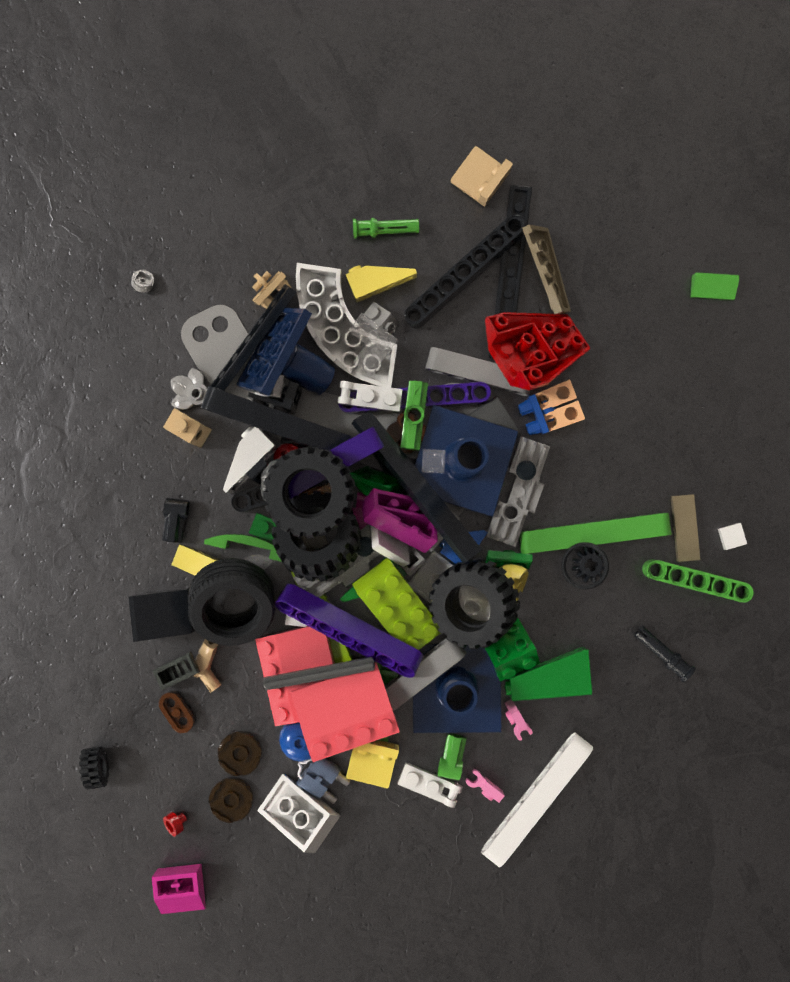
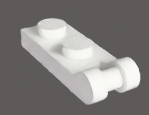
[338,381,403,412]
[398,762,463,808]

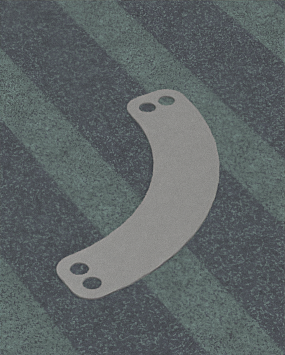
[181,305,478,458]

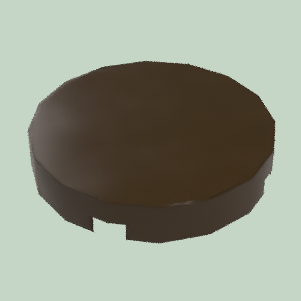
[218,731,262,776]
[209,777,253,823]

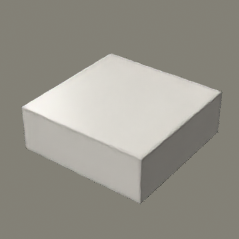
[718,523,747,550]

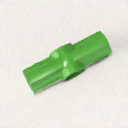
[400,381,428,451]

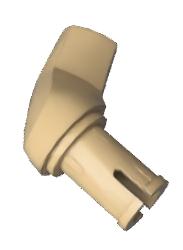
[192,639,222,693]

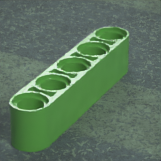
[642,559,754,602]

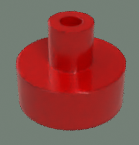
[163,812,187,837]

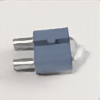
[297,758,351,804]

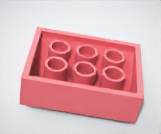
[255,626,335,726]
[291,662,400,762]

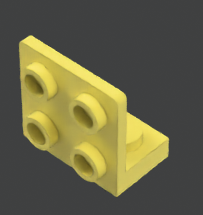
[346,740,399,788]

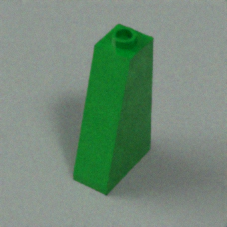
[505,647,592,701]

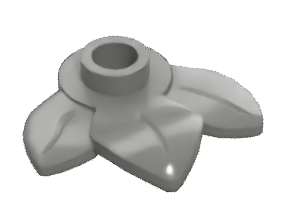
[171,368,207,410]

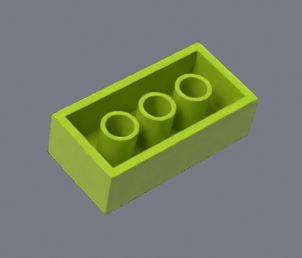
[352,558,440,650]

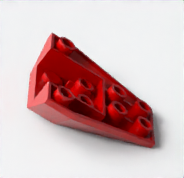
[485,312,590,391]

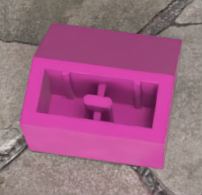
[152,864,206,914]

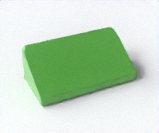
[690,273,739,300]

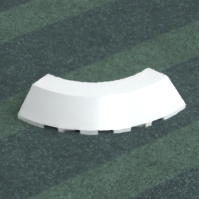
[296,263,397,388]

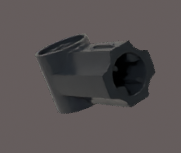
[162,498,190,543]

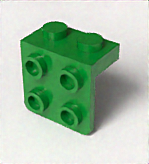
[485,618,540,682]

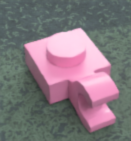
[504,699,532,741]
[465,769,505,803]

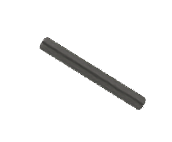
[263,657,375,690]

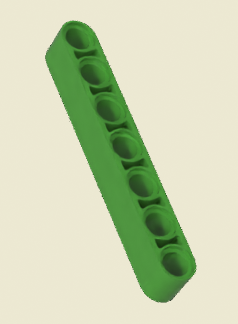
[519,513,672,554]

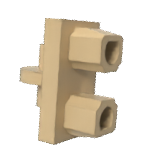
[252,271,292,309]

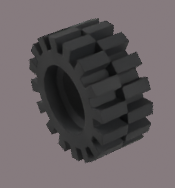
[79,746,109,790]

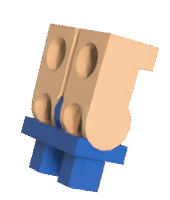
[518,379,585,435]

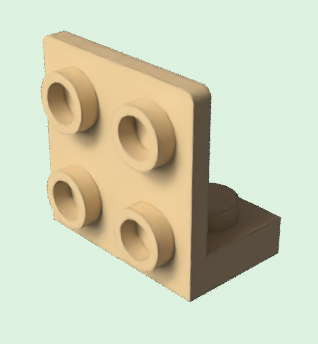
[451,146,513,207]

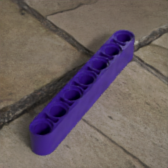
[338,382,491,414]
[275,584,423,678]

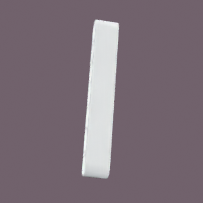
[481,733,593,867]

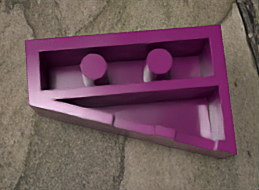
[362,488,438,553]

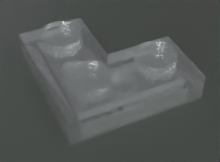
[348,313,398,376]

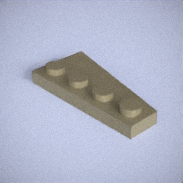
[522,225,571,314]

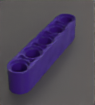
[288,426,385,499]

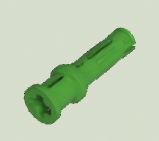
[353,218,419,239]

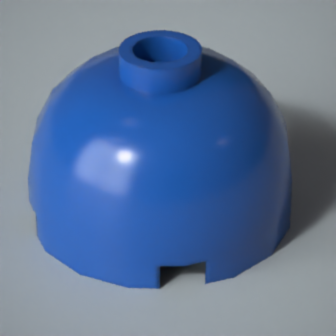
[279,722,311,762]

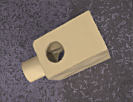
[163,408,212,448]

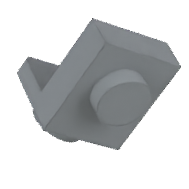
[360,302,399,340]

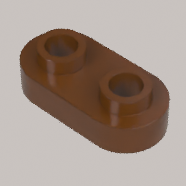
[159,691,195,733]

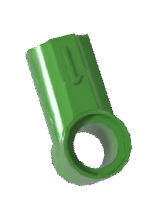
[437,733,467,781]

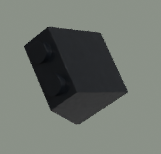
[128,588,196,642]

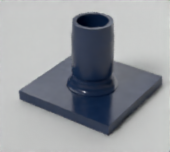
[236,308,335,396]
[415,405,518,517]
[413,643,501,733]

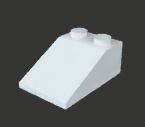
[223,427,278,494]
[257,774,340,853]

